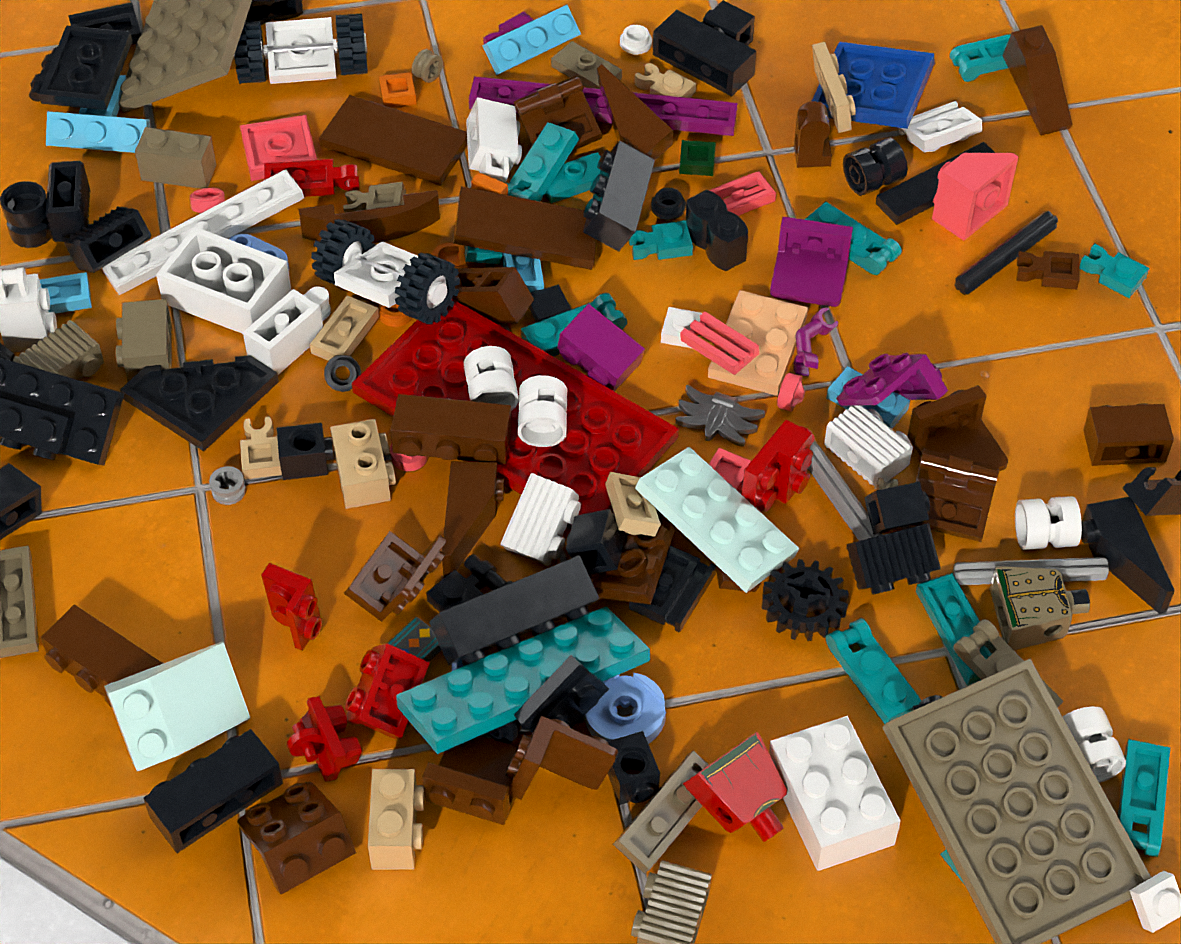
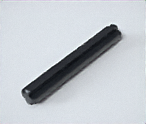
[954,211,1058,295]

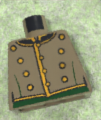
[989,566,1090,650]

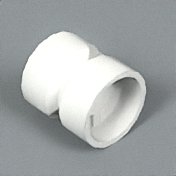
[464,346,519,411]
[518,375,567,447]
[1015,496,1082,550]
[1063,706,1126,783]

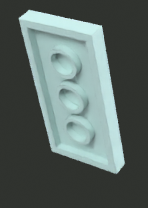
[635,447,800,593]

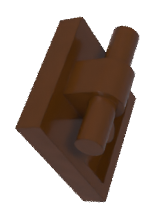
[514,76,602,151]
[916,448,1000,542]

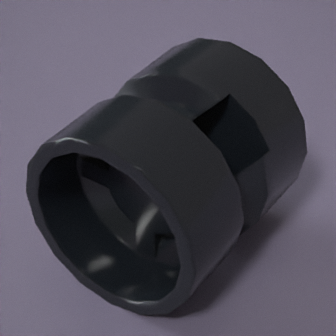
[843,138,908,196]
[0,181,52,248]

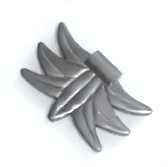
[676,385,765,446]

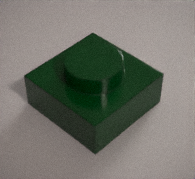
[679,140,716,176]

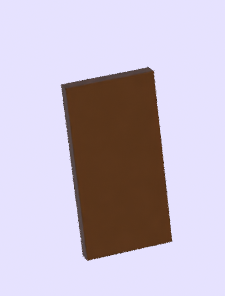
[319,95,467,185]
[453,186,596,270]

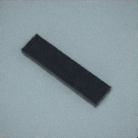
[876,142,995,225]

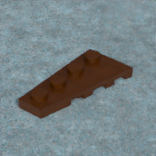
[589,509,676,605]

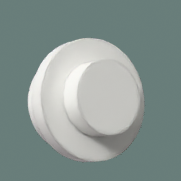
[620,25,652,55]

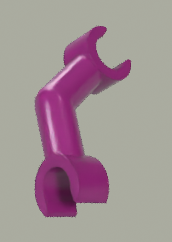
[794,308,838,376]

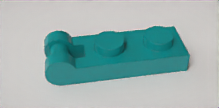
[949,34,1011,82]
[506,122,579,202]
[804,202,902,275]
[521,293,627,356]
[826,618,921,724]
[1118,739,1170,857]

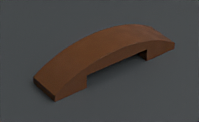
[298,190,440,243]

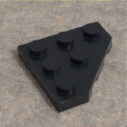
[120,355,279,451]

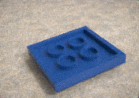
[811,42,935,129]

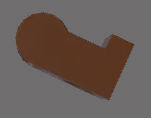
[794,101,832,168]

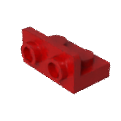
[261,563,322,651]
[345,643,430,739]

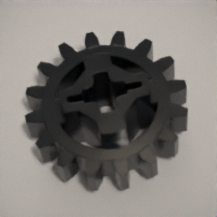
[761,559,849,641]

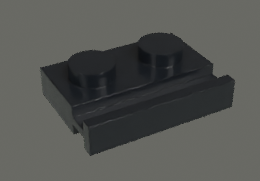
[68,2,141,45]
[629,545,716,632]
[514,655,609,733]

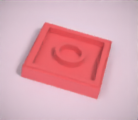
[240,115,317,181]

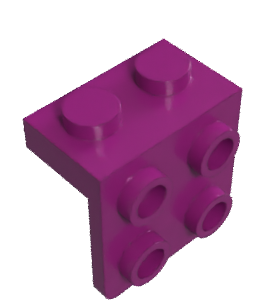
[770,217,853,307]
[836,353,948,406]

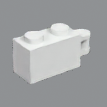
[466,97,522,183]
[0,267,57,352]
[243,287,331,375]

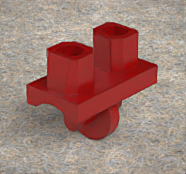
[287,696,362,782]

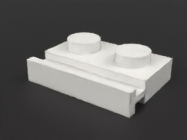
[899,101,982,153]

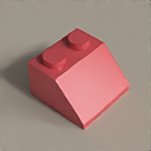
[932,153,1018,241]

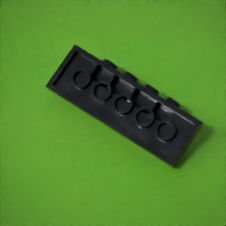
[0,357,125,466]

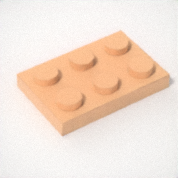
[708,290,808,396]

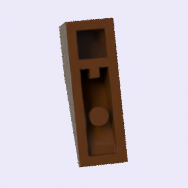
[1003,25,1073,135]
[597,64,673,160]
[452,267,534,324]
[442,461,505,578]

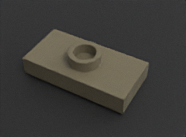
[551,41,622,89]

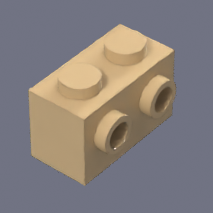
[330,419,396,509]
[368,769,425,870]

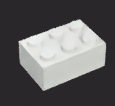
[156,227,291,334]
[769,716,901,871]

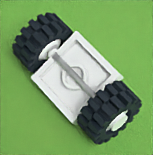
[234,13,368,84]
[311,219,460,324]

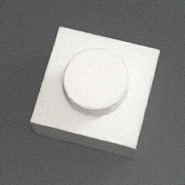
[661,307,702,348]
[1129,870,1181,933]

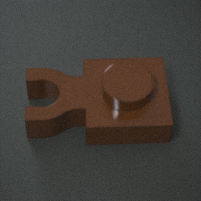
[1016,251,1080,290]

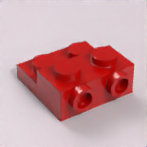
[742,419,815,512]

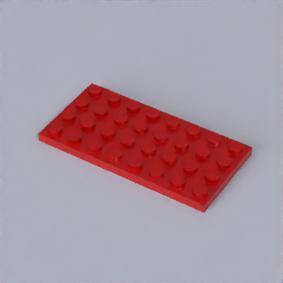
[352,299,679,525]

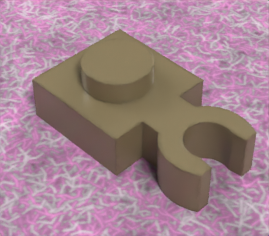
[343,182,406,213]

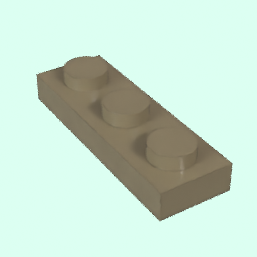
[0,546,39,658]
[613,750,709,873]

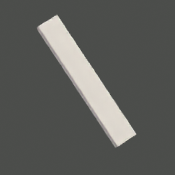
[102,169,304,296]

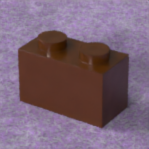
[1083,403,1174,466]

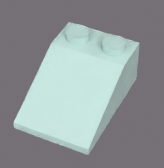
[104,641,251,771]

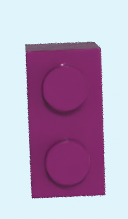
[557,303,645,392]

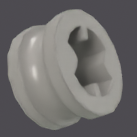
[209,466,246,505]

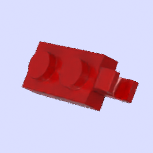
[264,159,360,197]

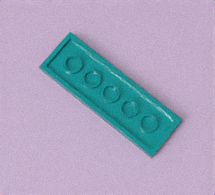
[396,606,650,754]

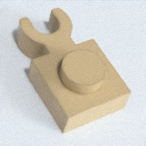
[635,63,696,98]
[240,416,282,479]

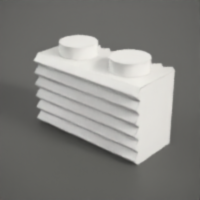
[824,405,913,489]
[500,473,581,567]

